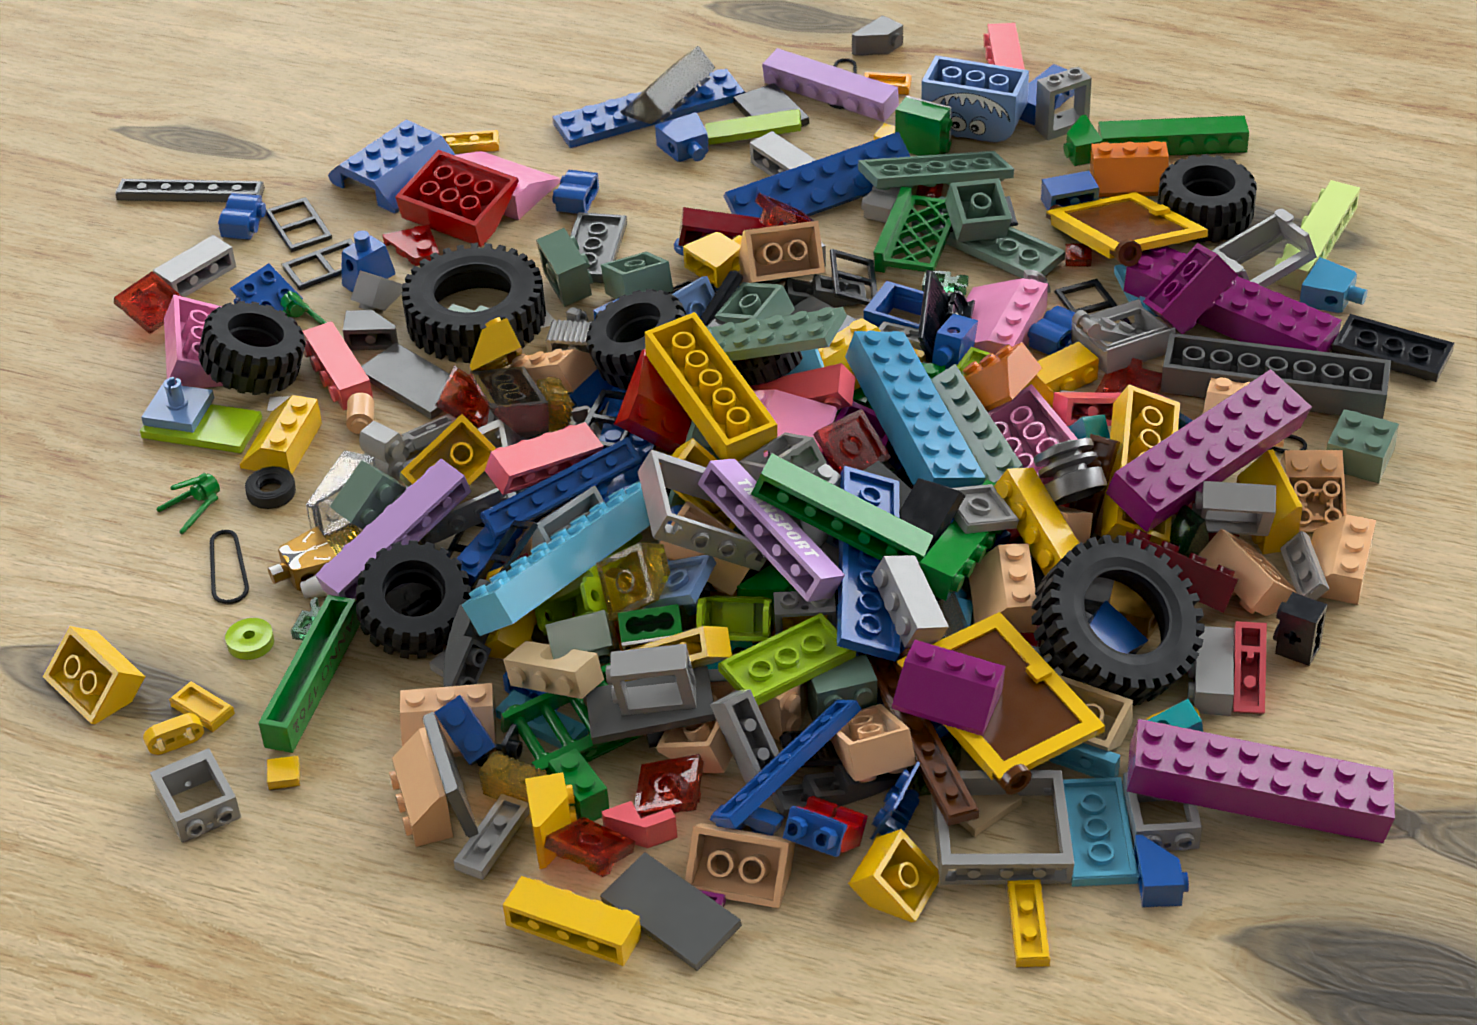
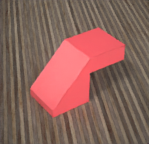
[601,801,677,848]

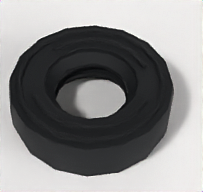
[245,466,296,509]

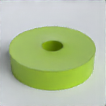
[225,618,275,660]

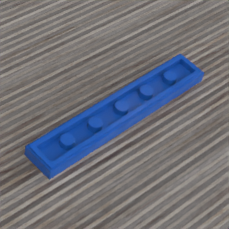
[480,437,642,540]
[712,700,862,829]

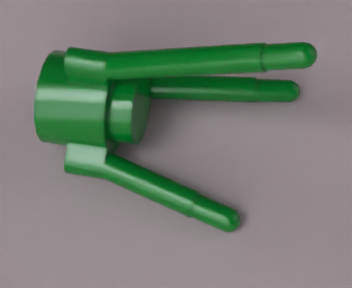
[281,291,327,325]
[156,473,220,534]

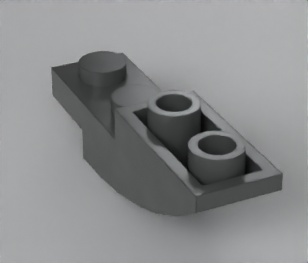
[443,579,491,687]

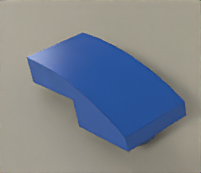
[710,804,785,836]

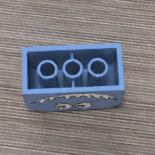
[921,55,1029,142]

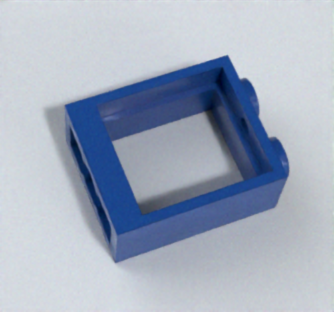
[864,281,924,329]

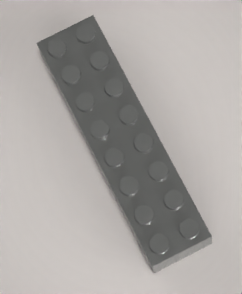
[1161,333,1391,419]

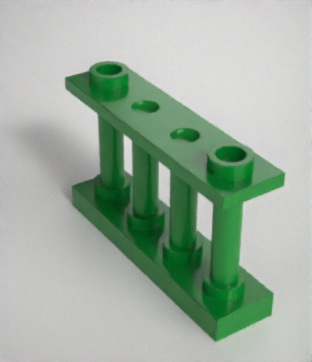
[501,663,645,778]

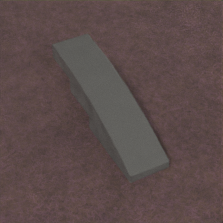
[759,274,866,308]
[770,764,902,818]

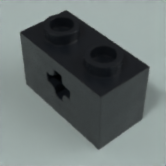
[1273,592,1328,666]

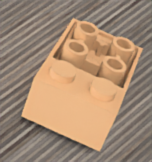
[1280,450,1347,533]

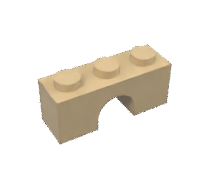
[503,641,604,699]

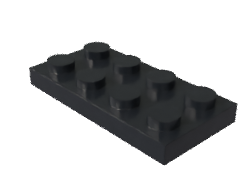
[1331,314,1455,382]

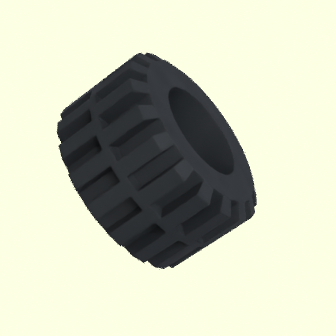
[732,351,803,386]

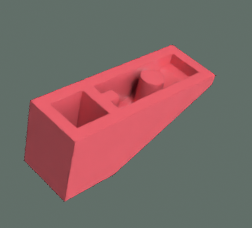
[1233,621,1267,714]

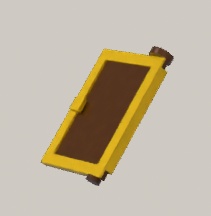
[1046,192,1208,267]
[897,612,1105,795]

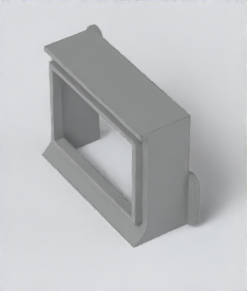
[1212,209,1317,288]
[1072,299,1176,374]

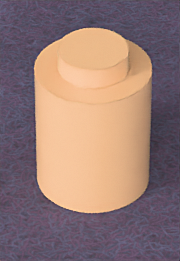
[346,393,375,434]

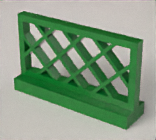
[873,187,952,273]

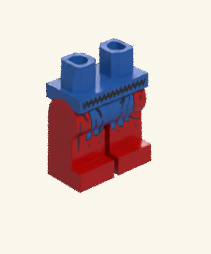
[783,796,868,857]

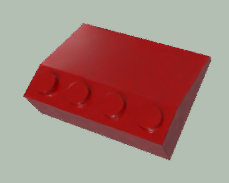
[395,150,519,247]
[614,349,692,454]

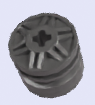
[1033,438,1108,506]

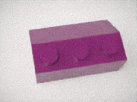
[1143,243,1238,334]
[892,640,1005,736]

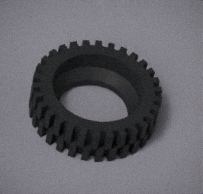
[401,243,546,363]
[1031,535,1205,706]

